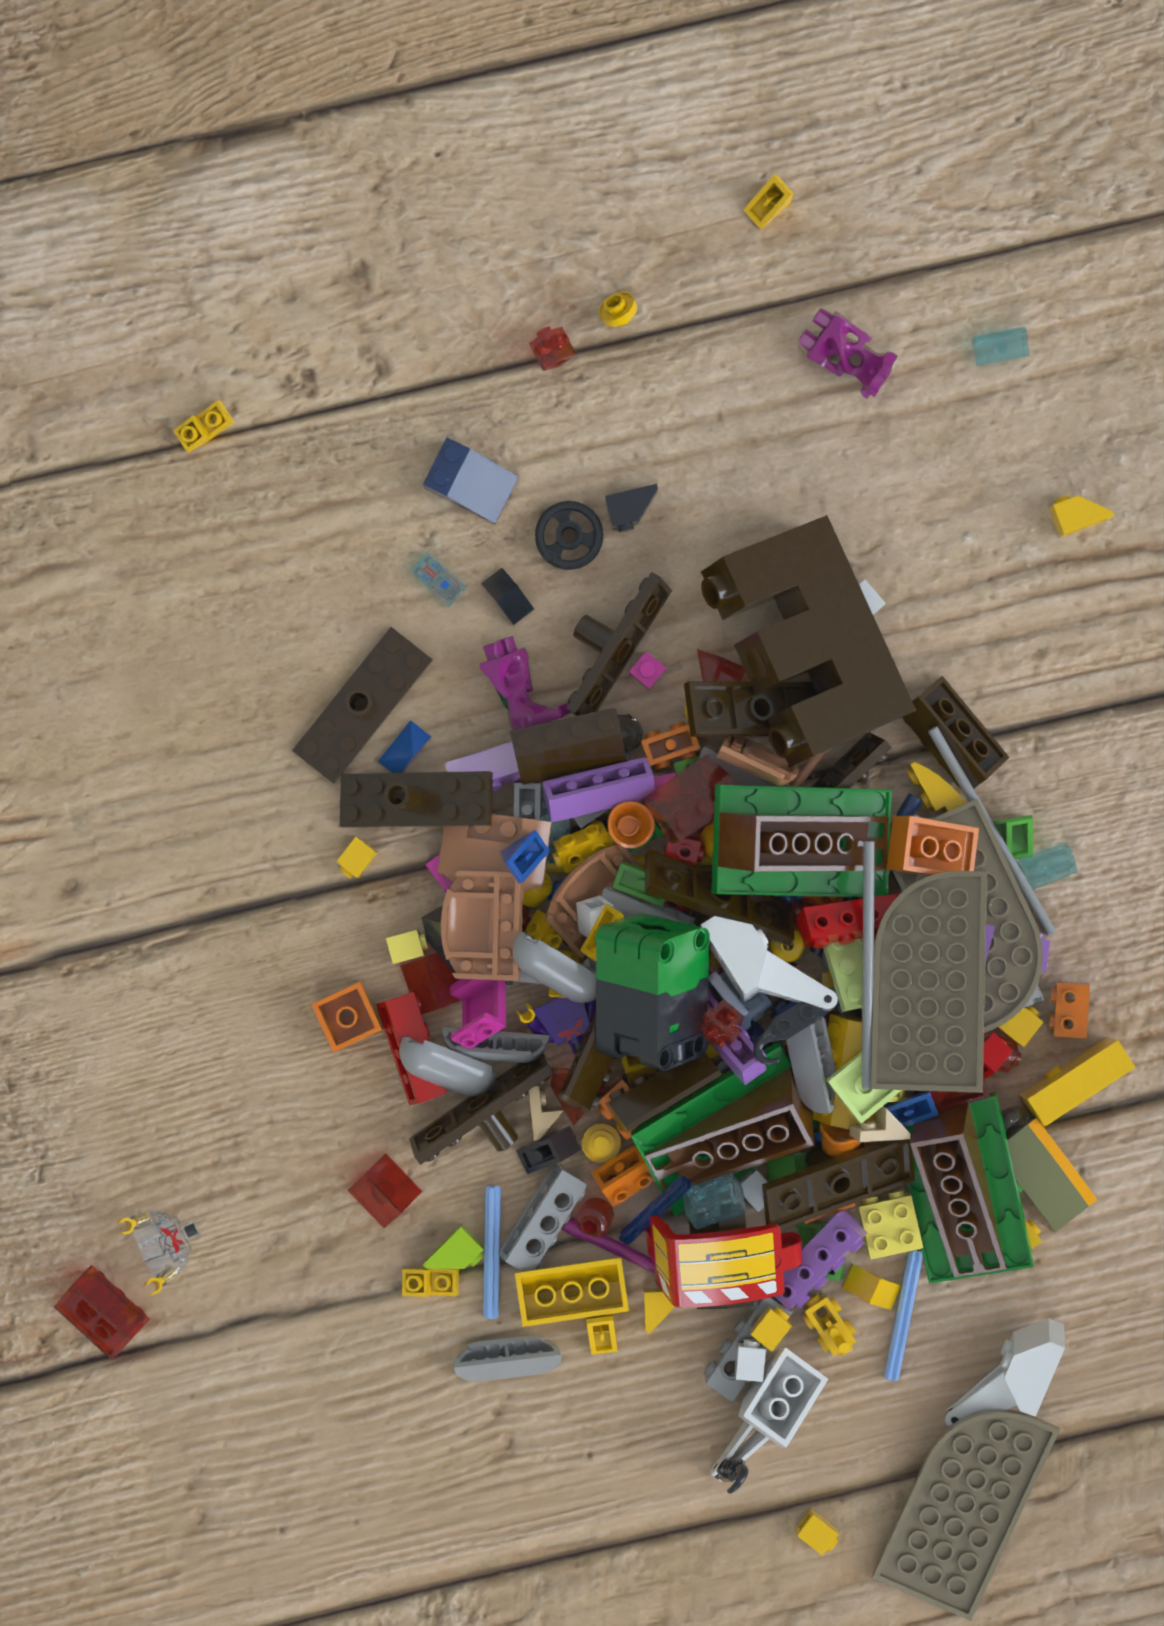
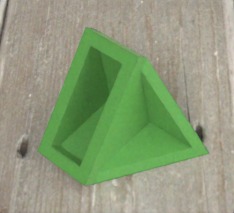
[993,815,1033,859]

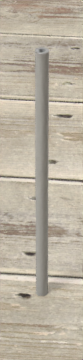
[928,726,1056,936]
[862,842,875,1089]

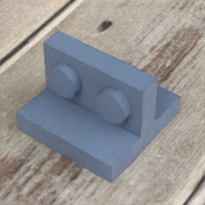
[708,971,772,1030]

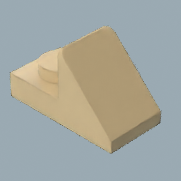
[529,1085,563,1140]
[849,1106,910,1142]

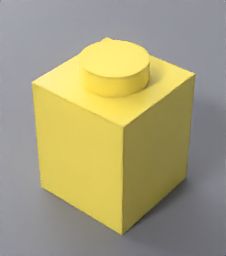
[386,929,428,964]

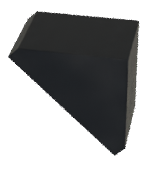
[481,568,535,625]

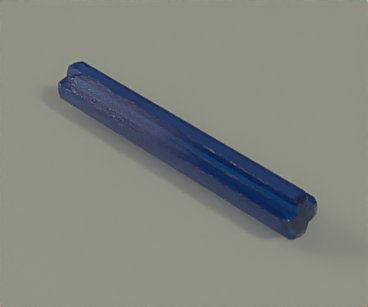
[619,1175,691,1245]

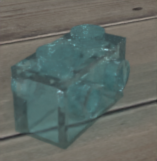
[683,1172,746,1230]

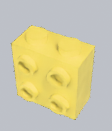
[856,1189,923,1260]

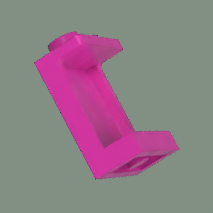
[450,979,506,1049]

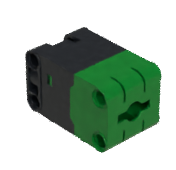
[595,913,710,1071]

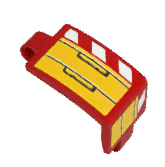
[645,1215,802,1308]

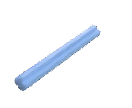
[483,1185,501,1319]
[884,1250,923,1381]

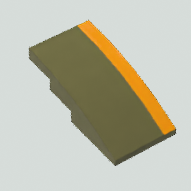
[1007,1117,1097,1233]

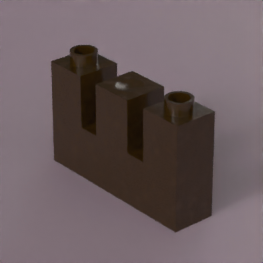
[701,515,916,768]

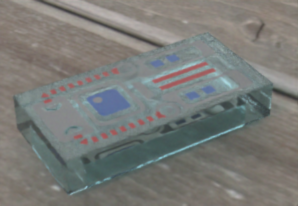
[410,552,467,607]

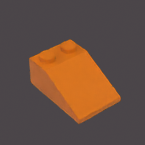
[886,816,979,876]

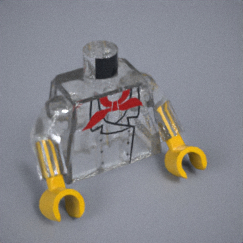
[116,1211,200,1296]

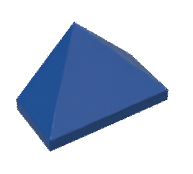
[378,720,431,773]
[500,830,550,884]
[884,1091,939,1127]

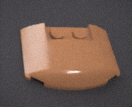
[717,736,799,786]
[438,814,552,892]
[545,844,642,960]
[441,870,524,981]

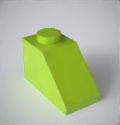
[423,1224,484,1269]

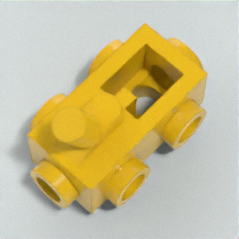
[552,820,616,873]
[802,1293,857,1356]

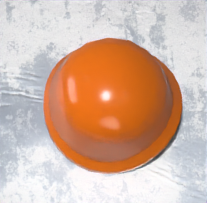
[608,801,655,848]
[819,1122,861,1158]

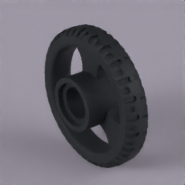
[535,501,604,570]

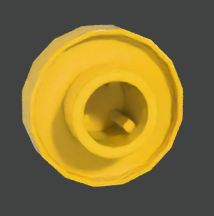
[598,292,638,327]
[582,1123,621,1163]

